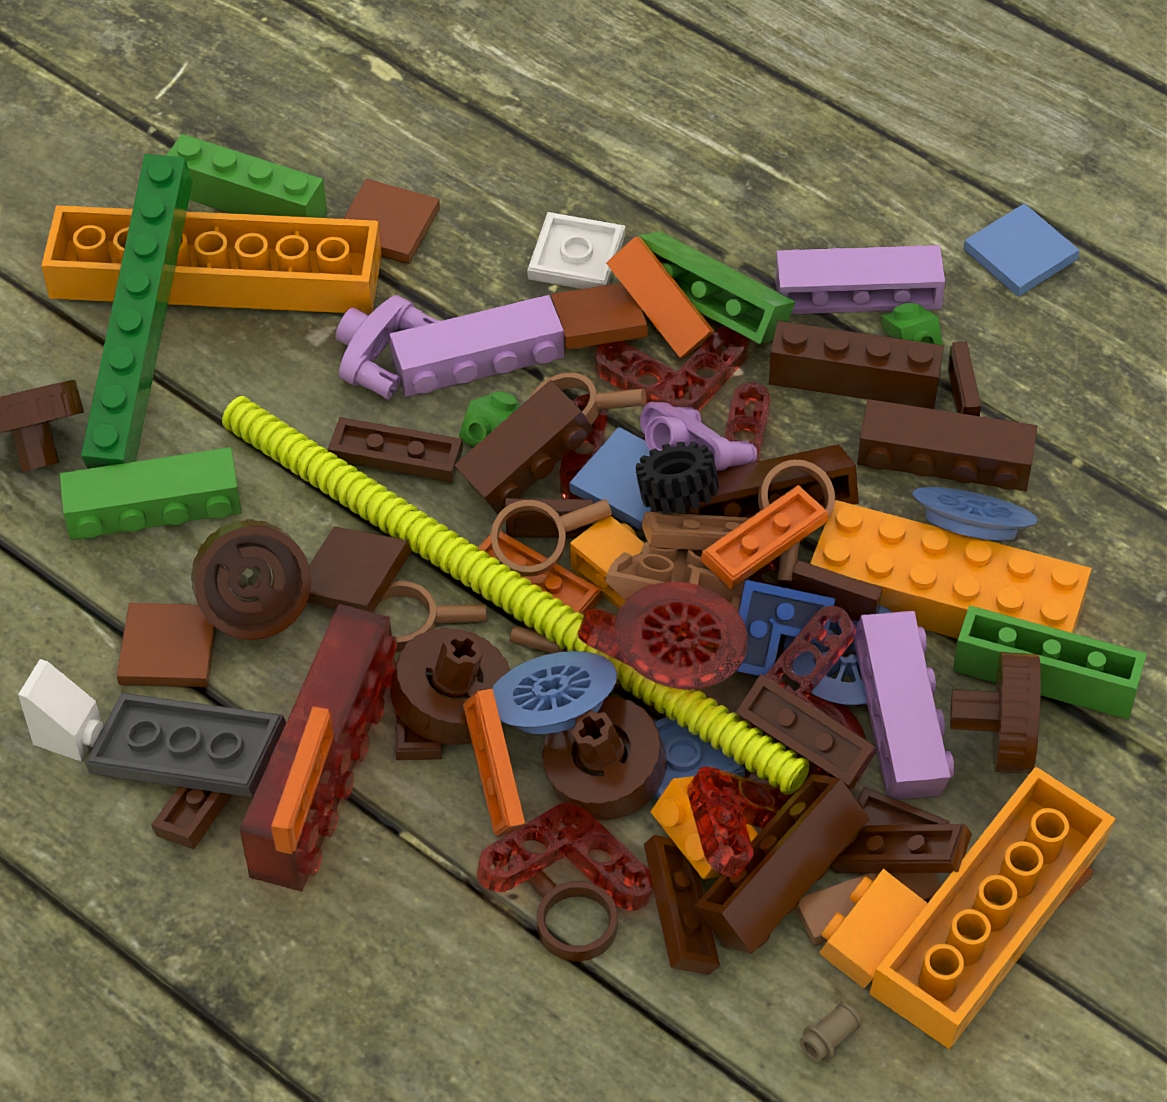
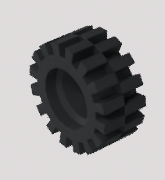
[635,442,719,514]

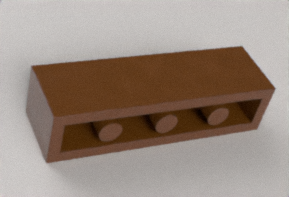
[769,321,944,409]
[857,399,1038,491]
[679,444,859,518]
[694,774,870,954]

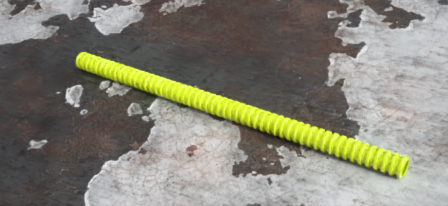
[222,396,810,795]

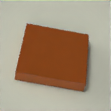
[343,179,440,264]
[551,283,648,350]
[117,603,216,687]

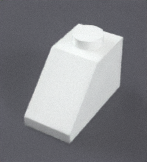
[18,659,103,762]

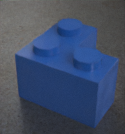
[726,580,835,678]

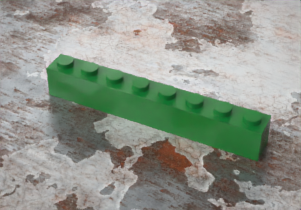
[81,154,193,469]

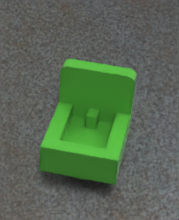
[881,303,944,354]
[459,391,521,447]

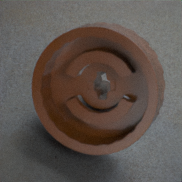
[0,379,84,472]
[191,519,311,640]
[390,628,511,745]
[950,652,1041,774]
[542,696,667,820]

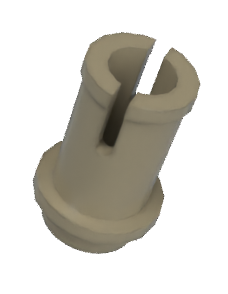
[800,1002,862,1062]

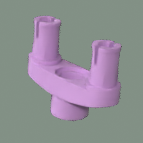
[335,295,440,400]
[640,402,757,471]

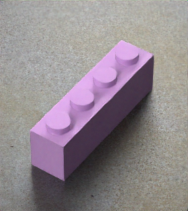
[775,245,945,314]
[389,295,564,397]
[853,611,954,800]

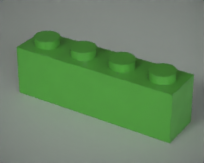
[166,134,327,218]
[638,231,796,344]
[59,447,242,540]
[953,605,1147,720]

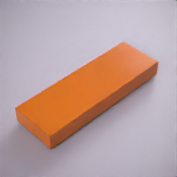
[606,236,715,358]
[700,485,829,589]
[479,531,602,617]
[463,689,525,836]
[271,706,334,854]

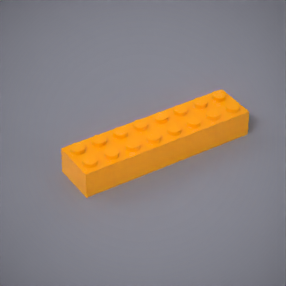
[41,205,382,314]

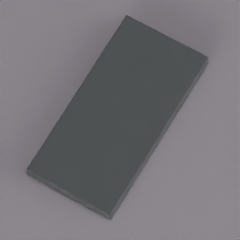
[85,693,287,798]

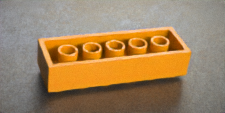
[810,500,1092,639]
[869,766,1116,1050]

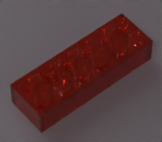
[240,604,397,892]

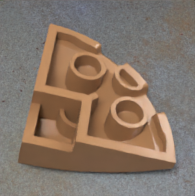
[605,542,745,649]

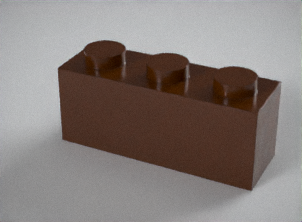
[454,379,594,515]

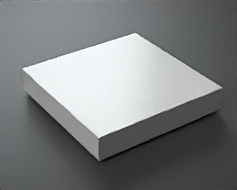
[527,212,625,289]

